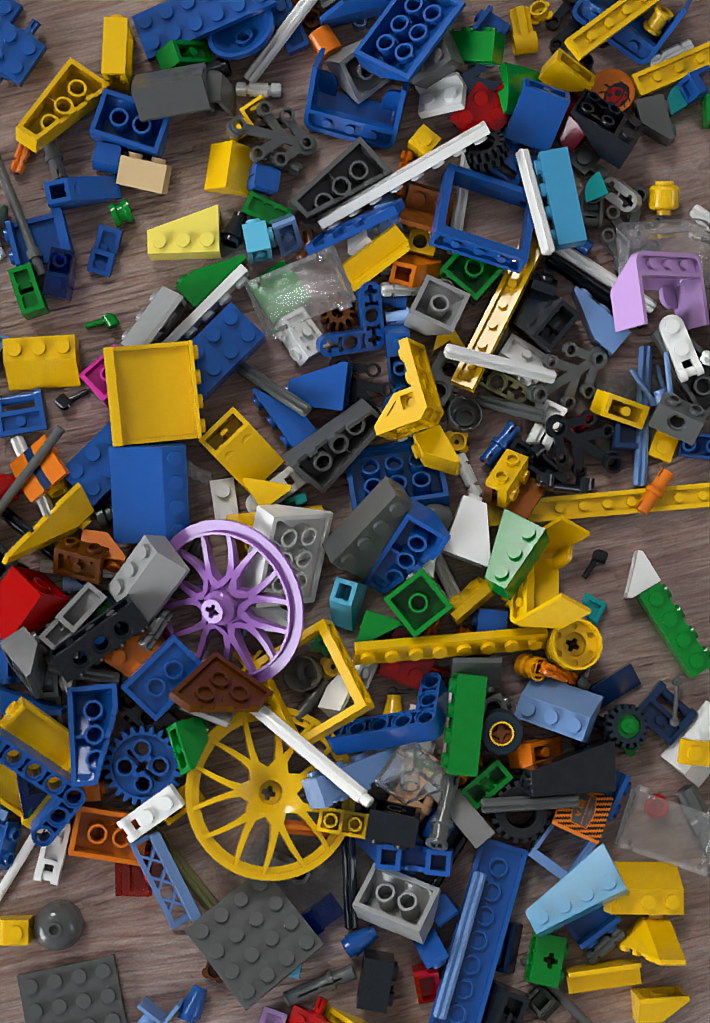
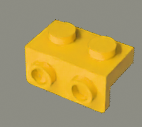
[485,449,530,509]
[447,576,494,625]

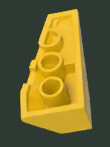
[2,483,94,565]
[617,915,686,965]

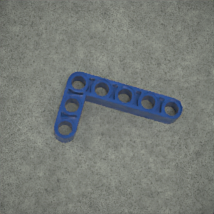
[325,672,449,755]
[0,727,86,847]

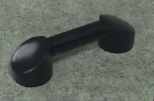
[535,473,595,494]

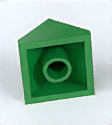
[356,610,402,642]

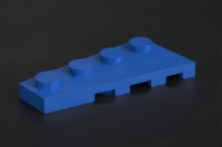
[305,198,405,255]

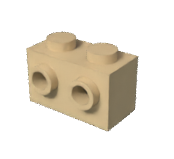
[116,151,172,194]

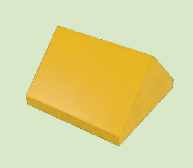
[204,140,258,197]

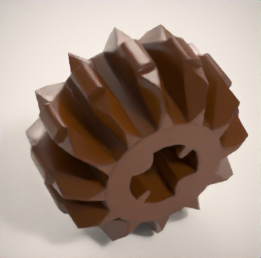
[318,292,359,332]

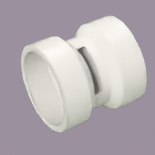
[526,422,554,453]

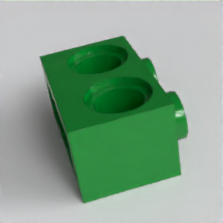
[7,262,50,321]

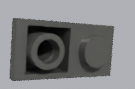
[631,93,676,147]

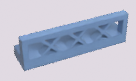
[128,828,201,929]

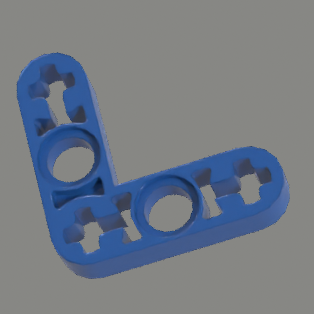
[316,280,385,357]

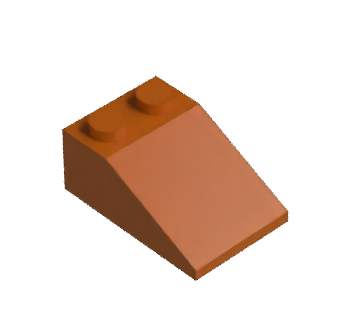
[68,802,148,866]

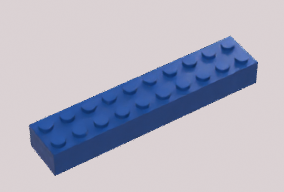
[65,302,267,507]

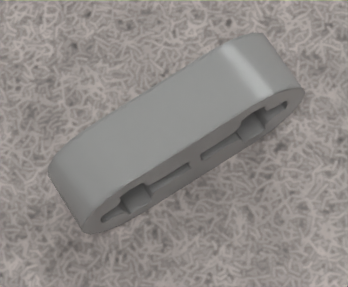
[603,177,642,213]

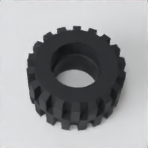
[488,778,552,843]

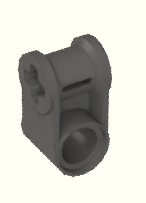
[579,185,603,230]

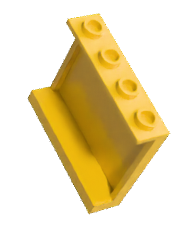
[103,340,206,447]
[0,696,71,829]

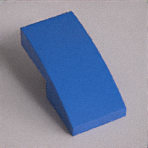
[86,224,124,277]

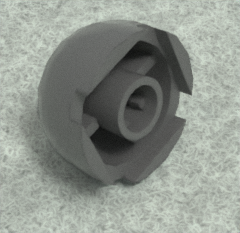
[34,899,85,951]

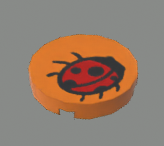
[590,68,635,112]

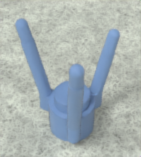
[630,352,674,407]

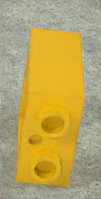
[101,14,134,90]

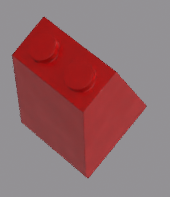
[0,565,70,640]

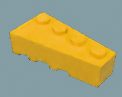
[16,57,111,153]

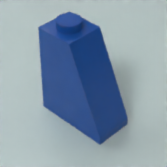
[285,362,353,411]

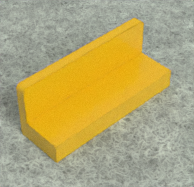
[339,223,411,292]
[564,957,642,994]

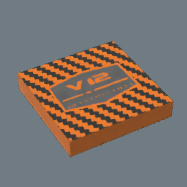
[551,792,614,844]

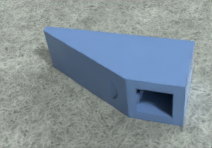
[571,286,631,358]

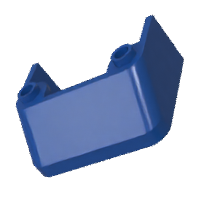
[573,0,692,64]
[304,48,411,150]

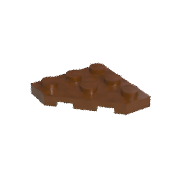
[169,651,274,712]

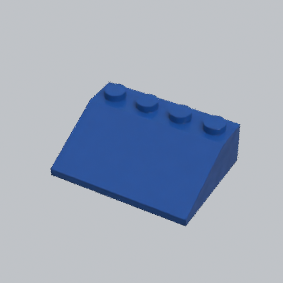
[353,0,466,82]
[346,440,450,511]
[108,442,191,543]

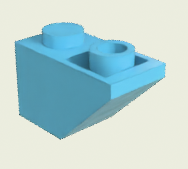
[329,576,368,631]

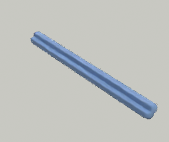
[633,345,653,487]
[433,871,486,1020]

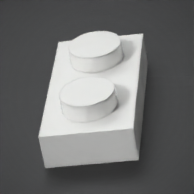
[210,477,239,519]

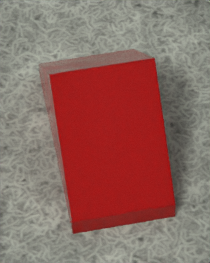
[412,963,440,1004]

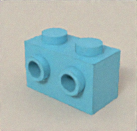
[242,218,276,264]

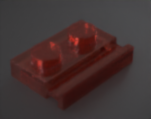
[115,846,152,897]

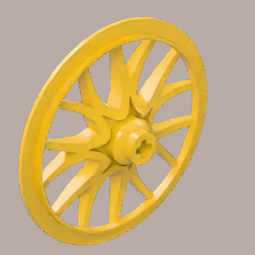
[185,705,356,881]

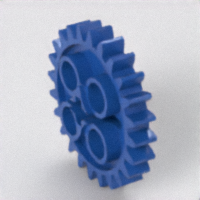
[103,725,181,805]

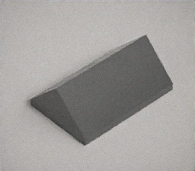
[131,62,211,122]

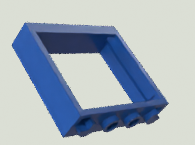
[429,163,534,274]

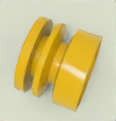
[544,619,603,670]

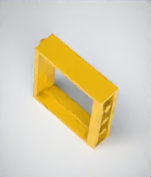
[253,619,375,750]

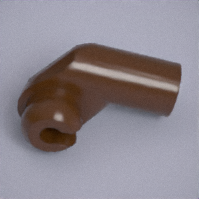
[295,229,317,264]

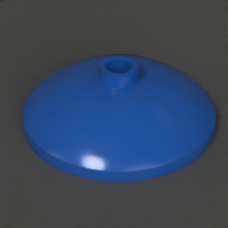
[208,9,275,60]

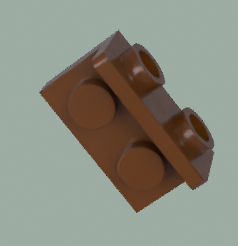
[53,537,109,585]

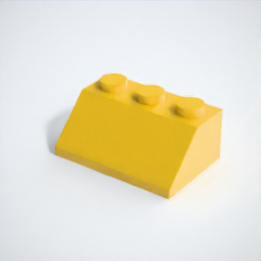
[2,334,82,391]
[603,861,684,915]

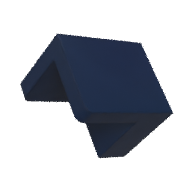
[610,423,639,452]

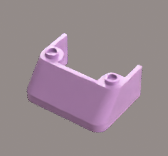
[610,251,710,332]

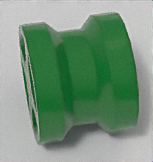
[109,198,135,227]

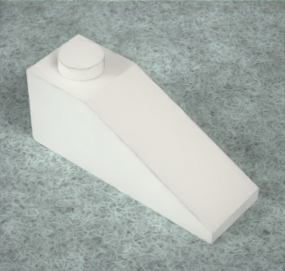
[318,659,379,722]

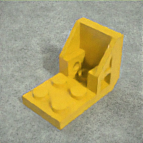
[374,337,444,441]

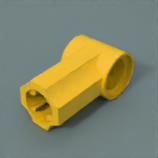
[508,5,539,56]

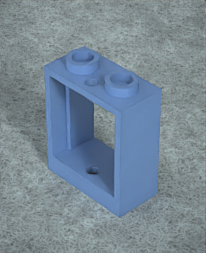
[527,810,603,879]

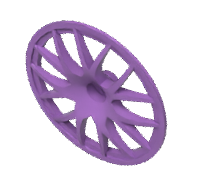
[157,519,305,683]

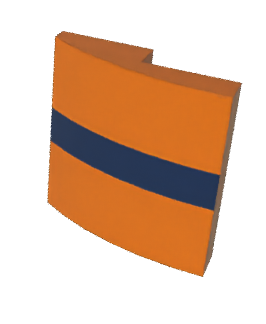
[10,434,70,503]

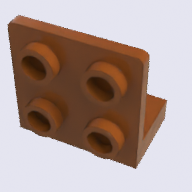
[398,181,457,235]
[483,476,546,520]

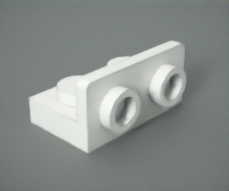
[415,72,467,119]
[274,307,330,366]
[498,333,552,387]

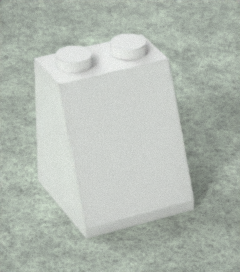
[441,493,491,570]

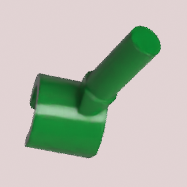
[85,313,120,330]

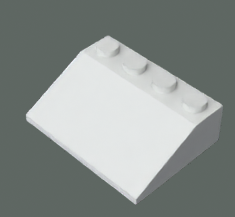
[243,504,333,608]

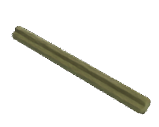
[126,802,219,911]

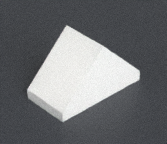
[623,550,661,599]

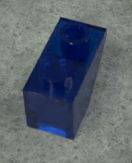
[42,247,76,302]

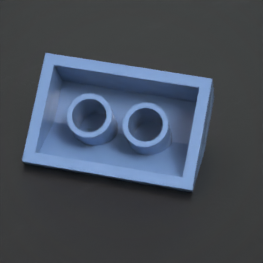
[514,677,604,743]

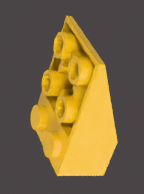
[198,407,285,494]

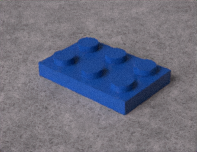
[120,634,202,721]

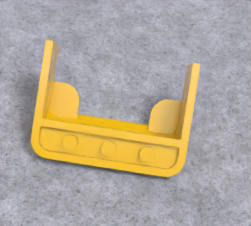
[510,515,591,629]

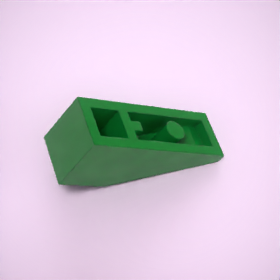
[175,254,248,310]

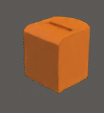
[308,24,342,64]

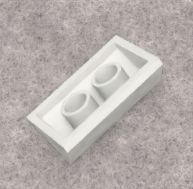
[660,700,710,788]

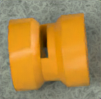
[514,653,548,681]

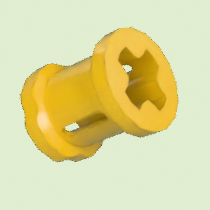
[643,4,674,37]

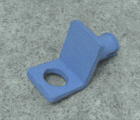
[137,996,185,1023]

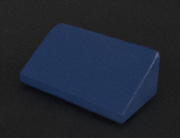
[588,663,641,709]
[495,921,523,974]

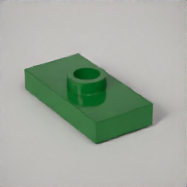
[241,190,294,227]

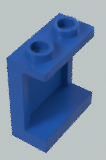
[504,77,570,152]
[3,207,76,267]
[565,906,621,949]

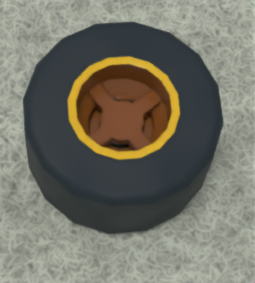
[481,708,523,755]

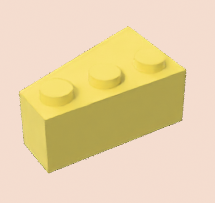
[147,204,222,261]

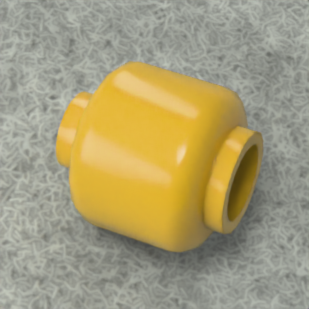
[648,181,680,215]

